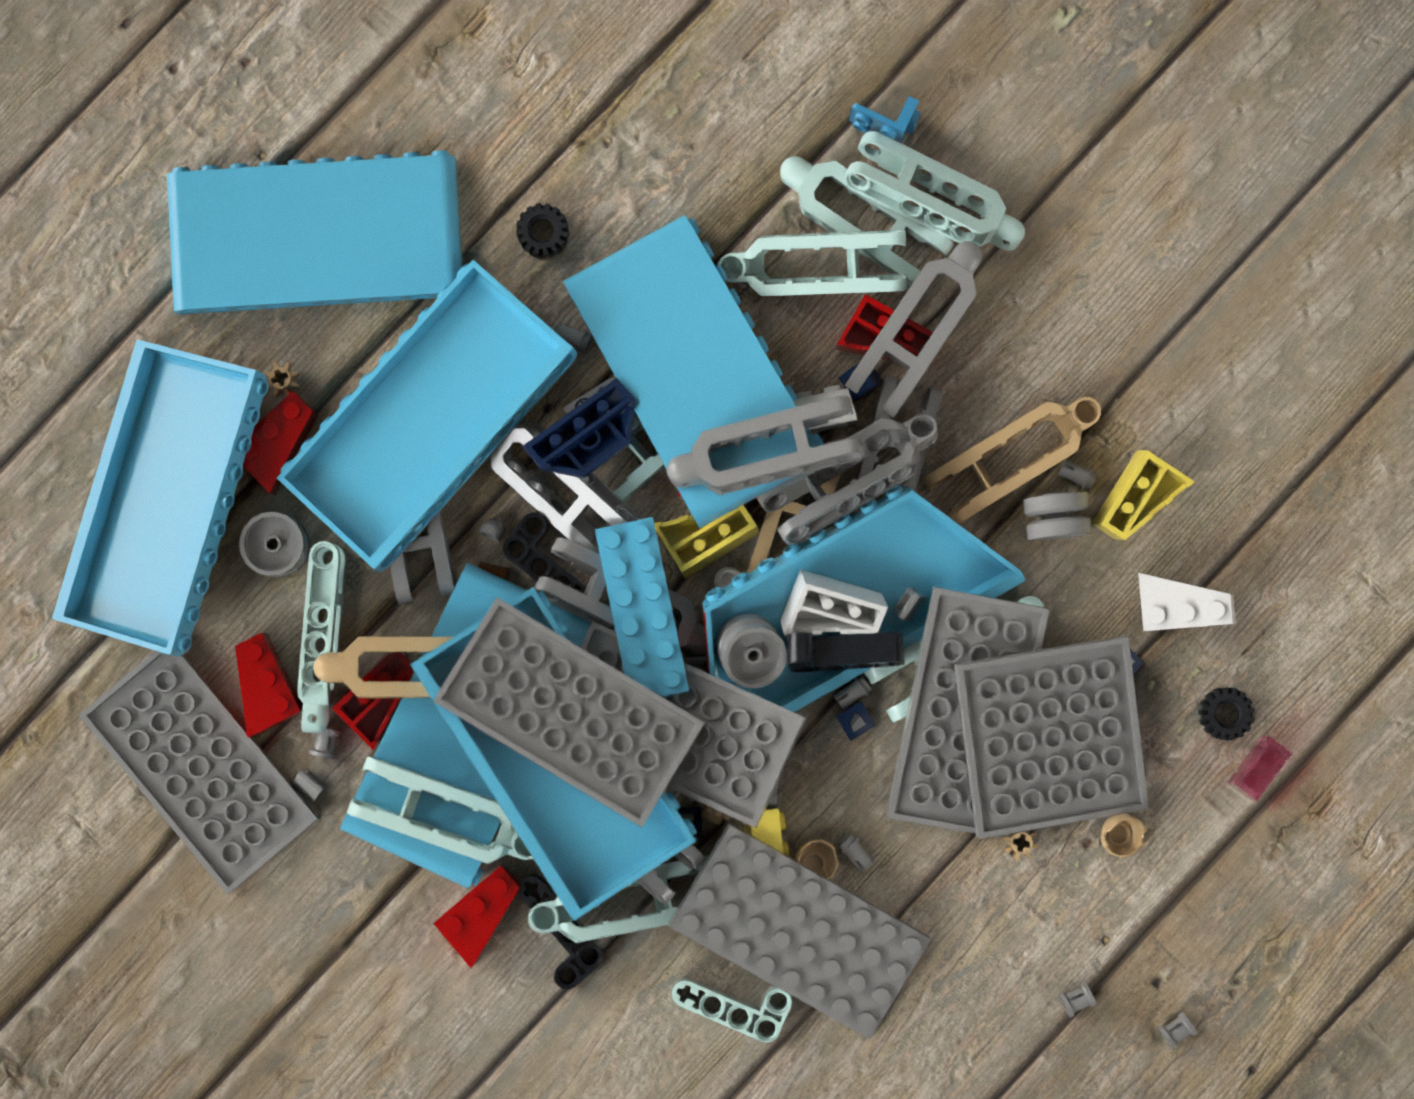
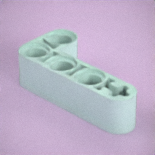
[672,977,792,1043]

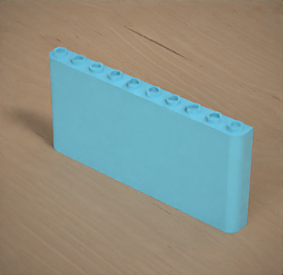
[167,150,463,315]
[563,215,824,529]
[277,260,577,572]
[52,339,268,657]
[340,562,591,889]
[410,587,697,921]

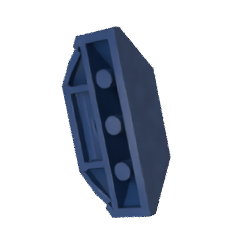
[523,378,635,479]

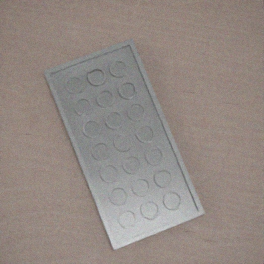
[886,586,1050,838]
[433,597,704,828]
[580,621,806,828]
[79,651,319,895]
[668,823,931,1039]

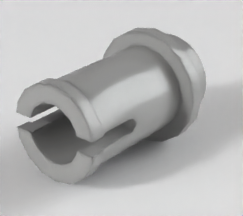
[555,322,592,352]
[1058,459,1097,490]
[833,675,872,710]
[838,834,875,872]

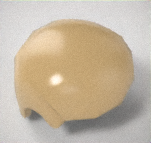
[1101,813,1147,858]
[794,839,839,880]

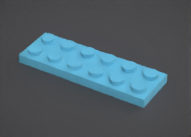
[595,517,690,697]

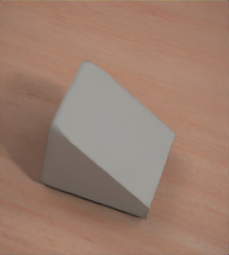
[894,587,926,621]
[292,769,327,803]

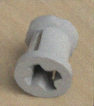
[309,727,341,759]
[1059,981,1097,1018]
[1158,1011,1197,1050]

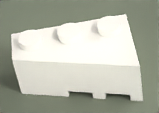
[780,569,888,635]
[1138,573,1236,631]

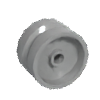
[1023,492,1092,541]
[239,512,310,578]
[715,613,787,688]

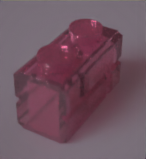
[1228,736,1292,801]

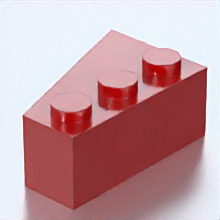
[243,390,318,496]
[433,863,520,968]

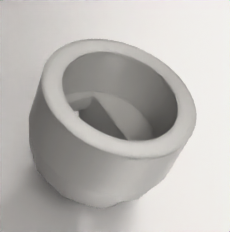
[479,518,505,543]

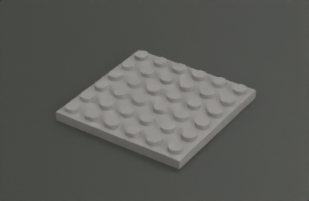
[954,635,1149,839]

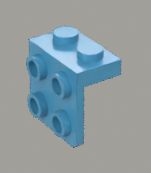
[849,96,921,144]

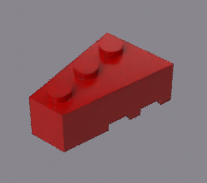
[835,294,933,361]
[235,633,303,738]
[332,652,414,750]

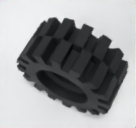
[516,203,569,259]
[1198,687,1255,740]

